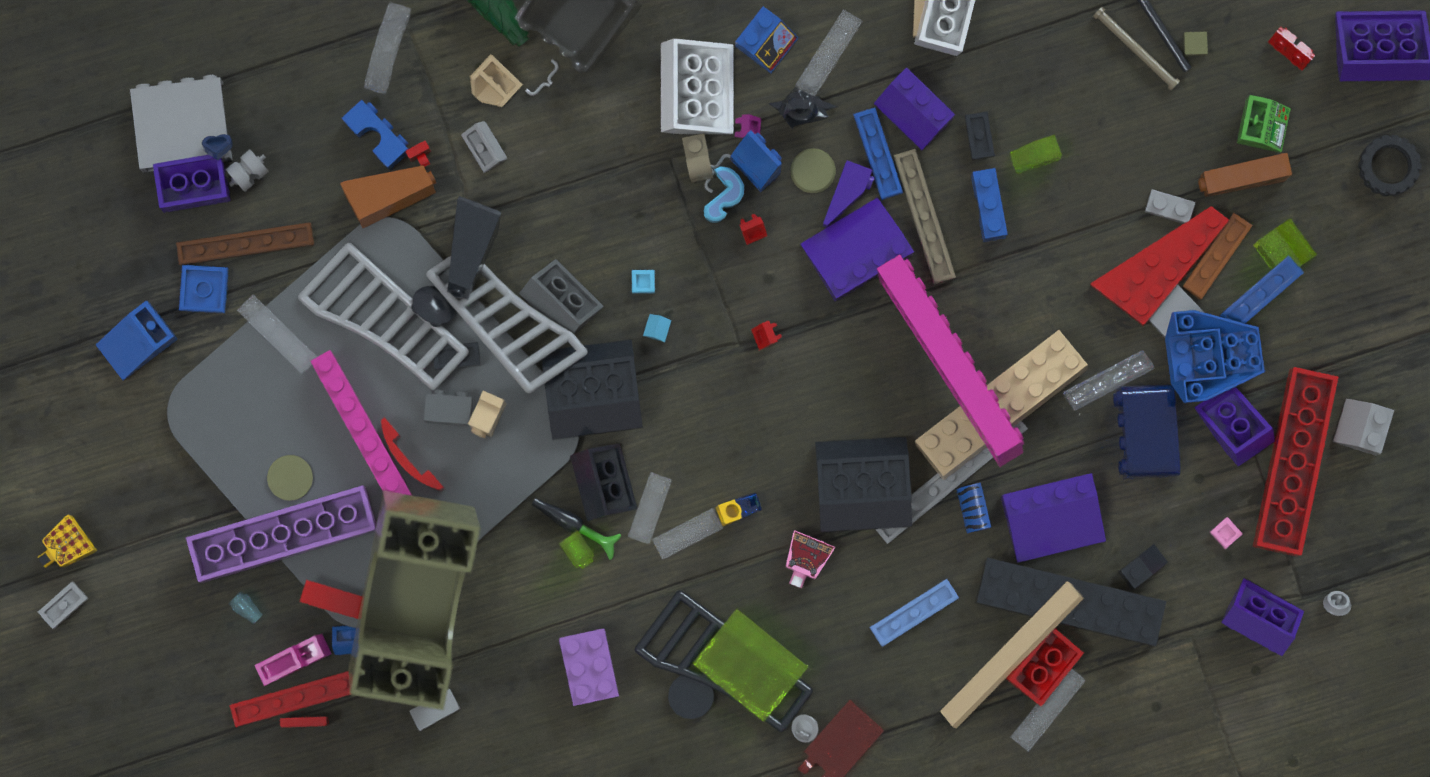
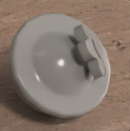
[1323,591,1351,616]
[792,715,818,742]

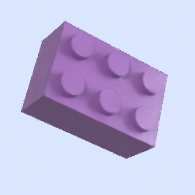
[559,628,619,706]

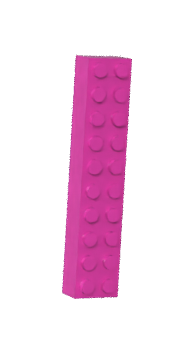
[877,255,1024,467]

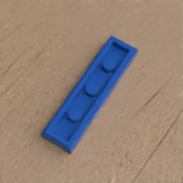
[853,108,903,200]
[1220,255,1304,323]

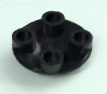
[411,286,456,327]

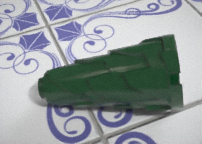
[466,0,530,47]

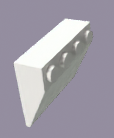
[661,39,733,134]

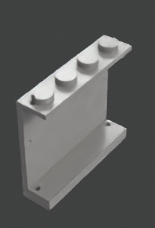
[130,75,233,173]

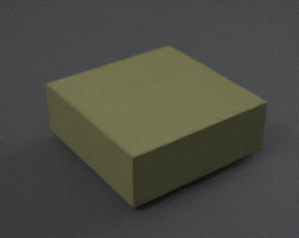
[1183,32,1208,56]

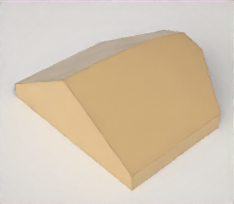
[470,54,523,107]

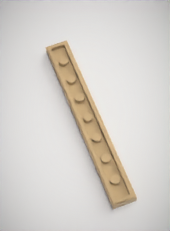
[940,581,1084,728]

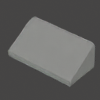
[461,121,507,173]
[410,689,461,731]

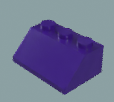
[874,67,955,151]
[153,155,231,213]
[1222,578,1304,656]

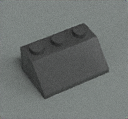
[519,259,604,335]

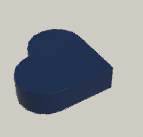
[202,134,233,160]

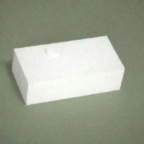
[914,0,975,56]

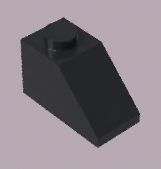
[1118,544,1168,590]

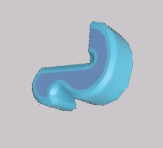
[704,167,744,223]

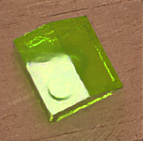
[1253,219,1317,270]

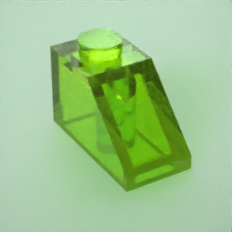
[1009,134,1062,174]
[559,531,595,569]

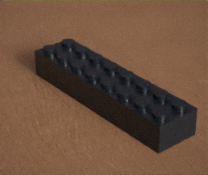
[975,558,1166,647]

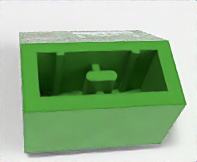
[1237,95,1290,153]

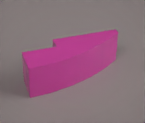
[255,634,331,686]

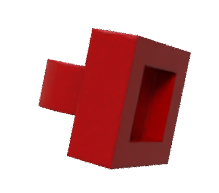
[406,141,431,167]
[740,214,768,245]
[751,321,782,350]

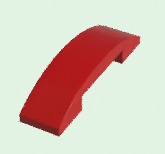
[381,417,445,492]

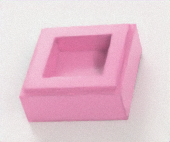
[1209,517,1242,549]

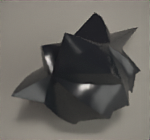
[768,87,838,129]

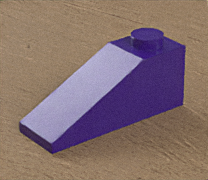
[822,161,874,228]

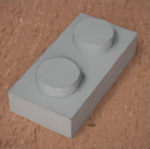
[1145,189,1195,224]
[38,581,89,629]

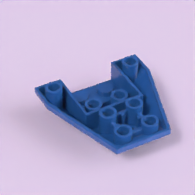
[1165,310,1265,403]

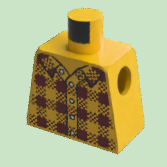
[38,515,97,568]

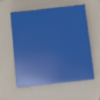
[179,265,229,314]

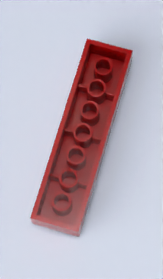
[1253,367,1338,557]

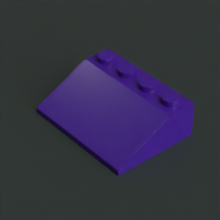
[1335,11,1430,81]
[800,198,914,302]
[1001,473,1106,563]

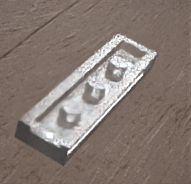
[796,9,862,96]
[237,295,316,374]
[1063,350,1155,411]
[1010,669,1086,752]

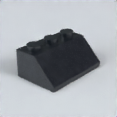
[570,443,638,522]

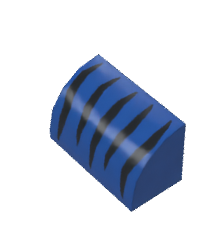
[956,483,991,534]

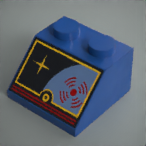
[735,6,798,73]

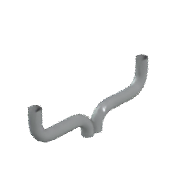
[525,59,558,96]
[705,154,731,193]

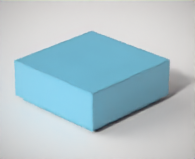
[632,270,655,294]

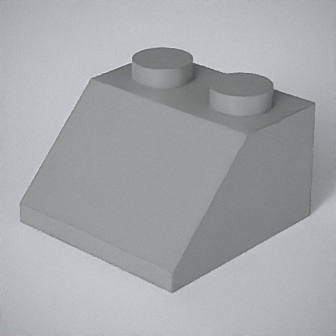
[1333,399,1394,456]

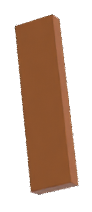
[1182,213,1253,300]

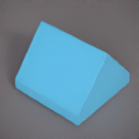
[643,314,671,342]

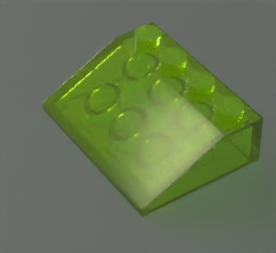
[693,609,808,722]

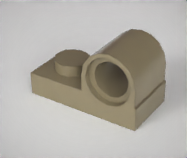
[682,133,714,183]

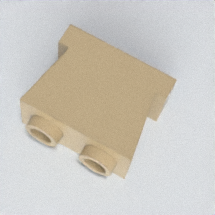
[468,391,507,439]

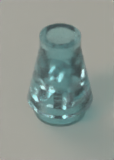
[229,591,263,624]

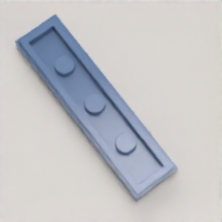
[870,579,959,647]

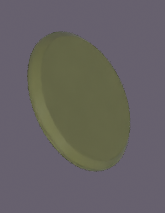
[791,149,836,193]
[267,455,313,501]

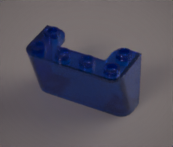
[1113,385,1180,480]

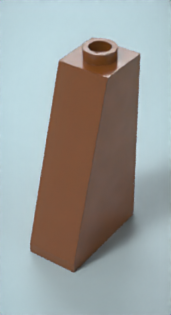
[1198,153,1292,197]
[340,166,436,228]

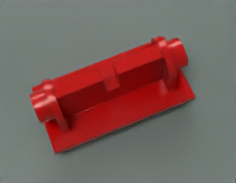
[1268,27,1315,70]

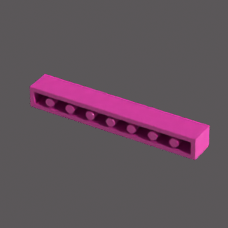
[310,350,413,496]

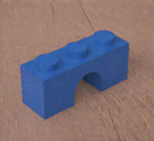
[342,100,409,170]
[971,168,1008,242]

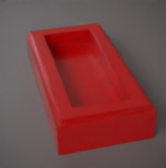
[280,717,329,728]

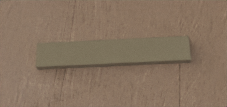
[893,149,956,285]

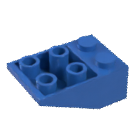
[730,130,782,192]
[96,301,178,381]

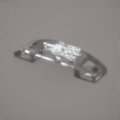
[364,2,412,94]

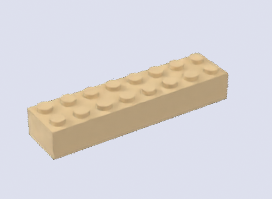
[915,330,1088,480]

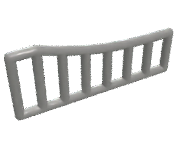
[298,243,469,390]
[426,256,588,393]

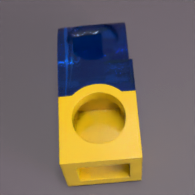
[715,493,762,526]

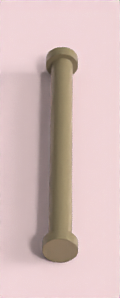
[1093,7,1180,90]

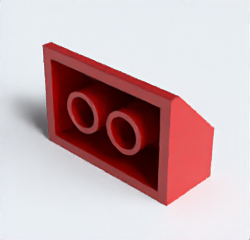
[1005,628,1084,707]

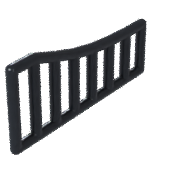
[634,590,813,732]

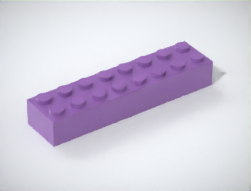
[186,486,376,583]

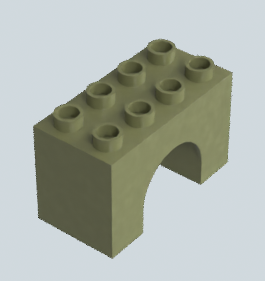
[348,490,480,710]

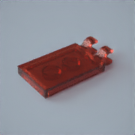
[798,700,884,777]

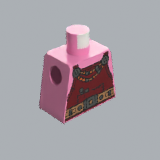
[786,531,835,588]

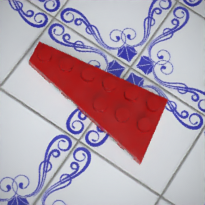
[1090,207,1229,326]

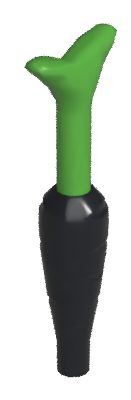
[532,498,621,560]

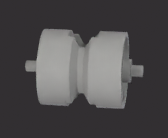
[226,149,269,192]

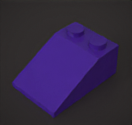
[1195,387,1275,467]

